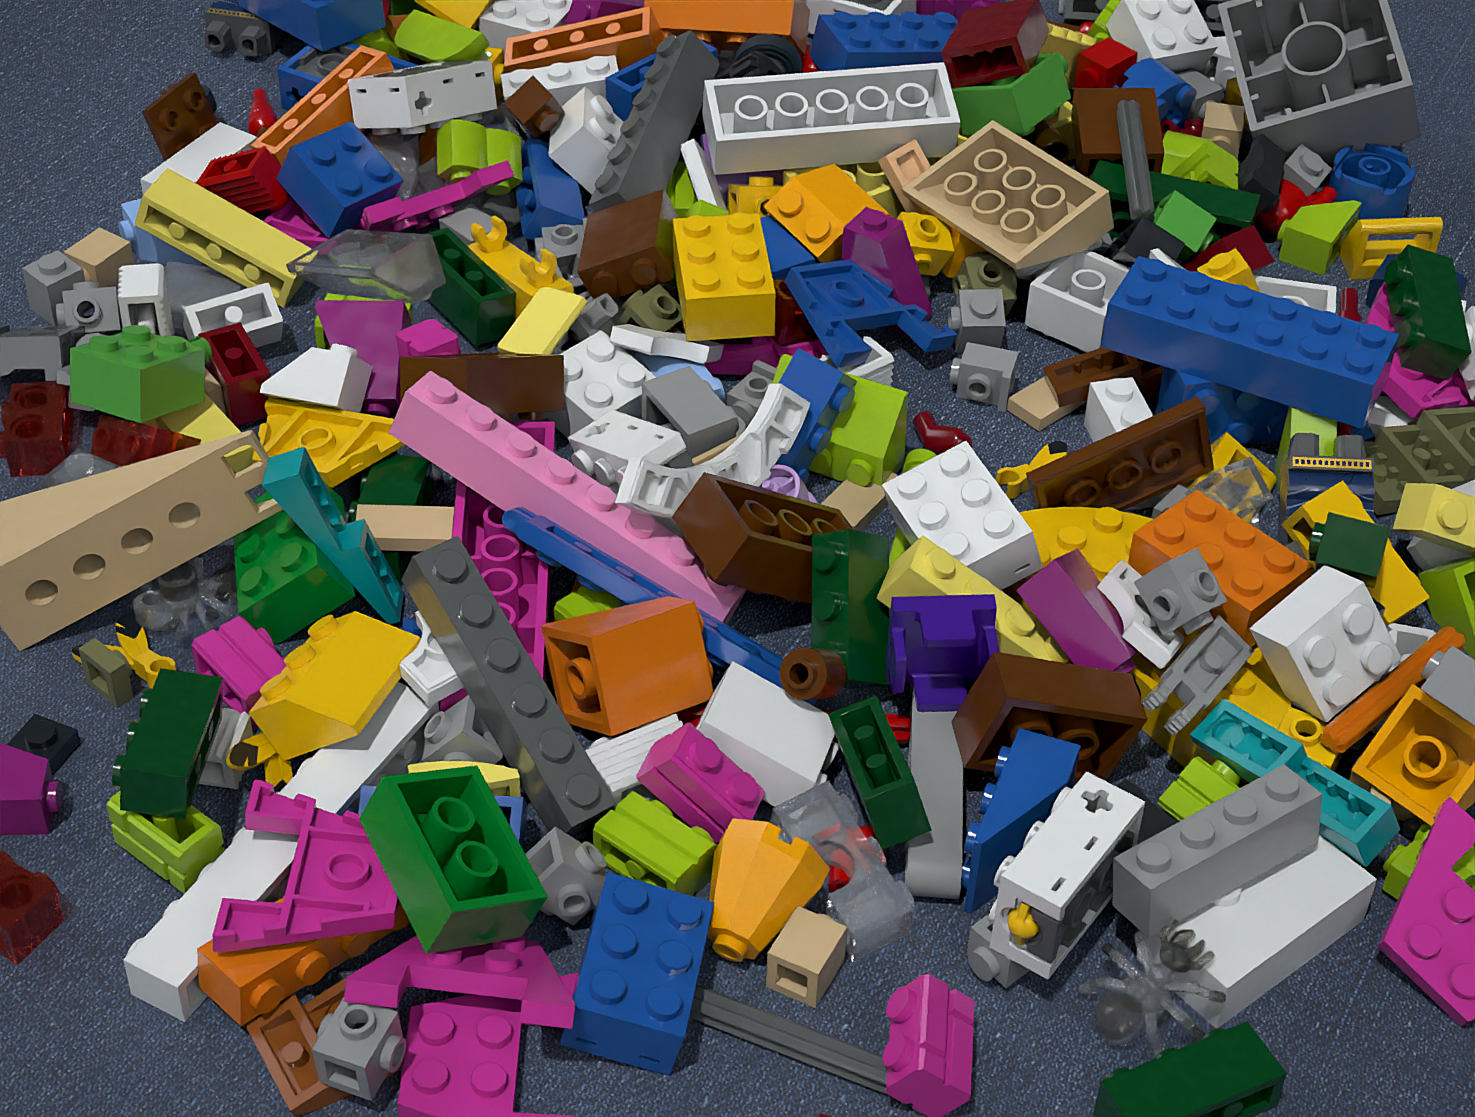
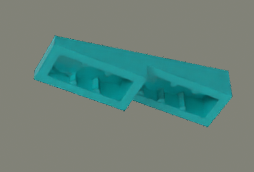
[262,446,404,625]
[1190,699,1400,868]

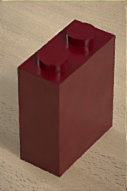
[941,0,1049,89]

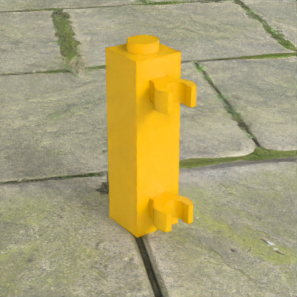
[467,216,574,320]

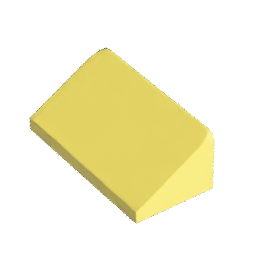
[497,287,588,354]

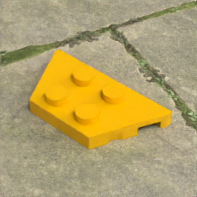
[252,398,406,488]

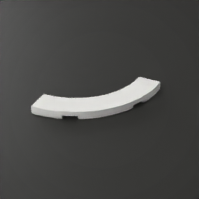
[615,384,811,518]

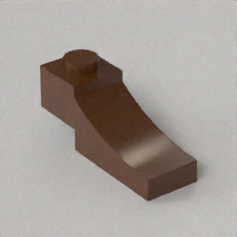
[504,75,565,142]
[1043,347,1164,408]

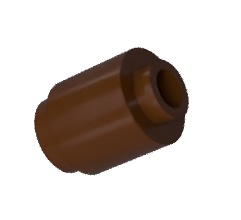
[779,648,847,700]

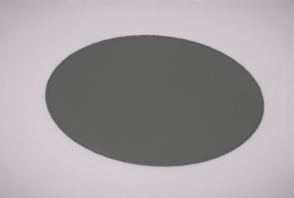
[482,191,521,229]

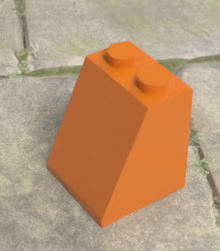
[541,596,713,736]

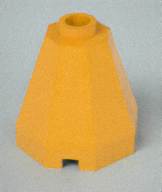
[707,818,830,962]

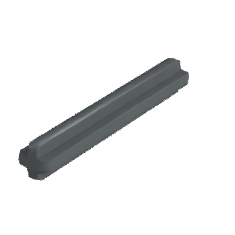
[1116,100,1155,222]
[689,986,887,1094]

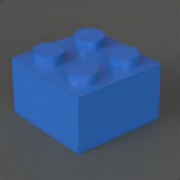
[276,121,404,239]

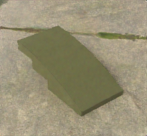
[1364,406,1475,515]

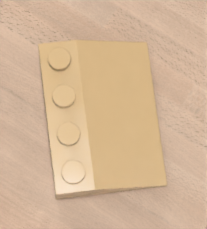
[902,120,1114,270]

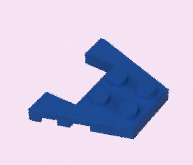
[785,259,958,368]

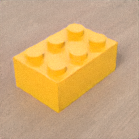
[673,213,776,341]

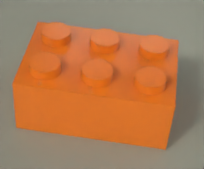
[1128,490,1314,647]

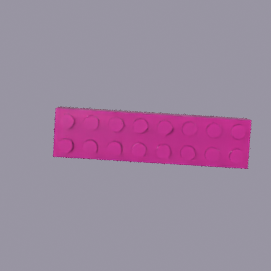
[440,421,556,712]

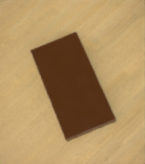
[1026,396,1214,511]

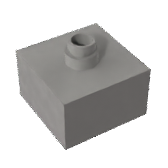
[1218,0,1421,164]

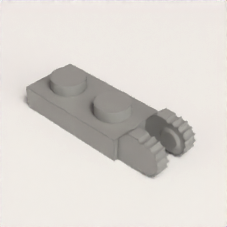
[1141,614,1254,735]

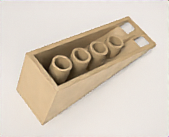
[0,430,283,651]

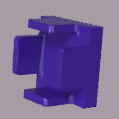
[885,594,999,712]

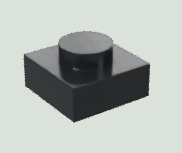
[7,714,81,776]

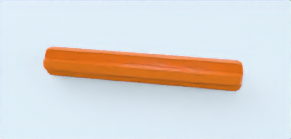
[1321,626,1466,754]

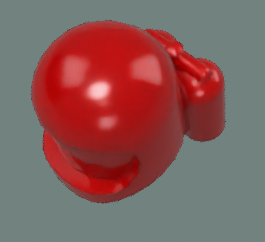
[1256,179,1337,236]

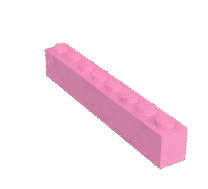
[389,371,747,625]

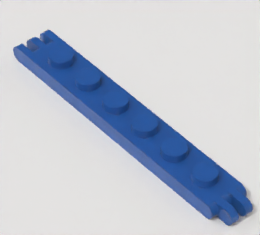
[502,507,819,706]

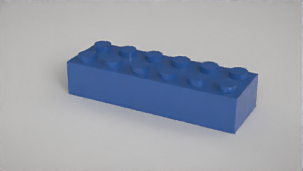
[1101,256,1400,429]

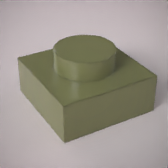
[79,638,133,708]

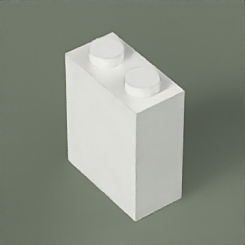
[696,661,839,816]

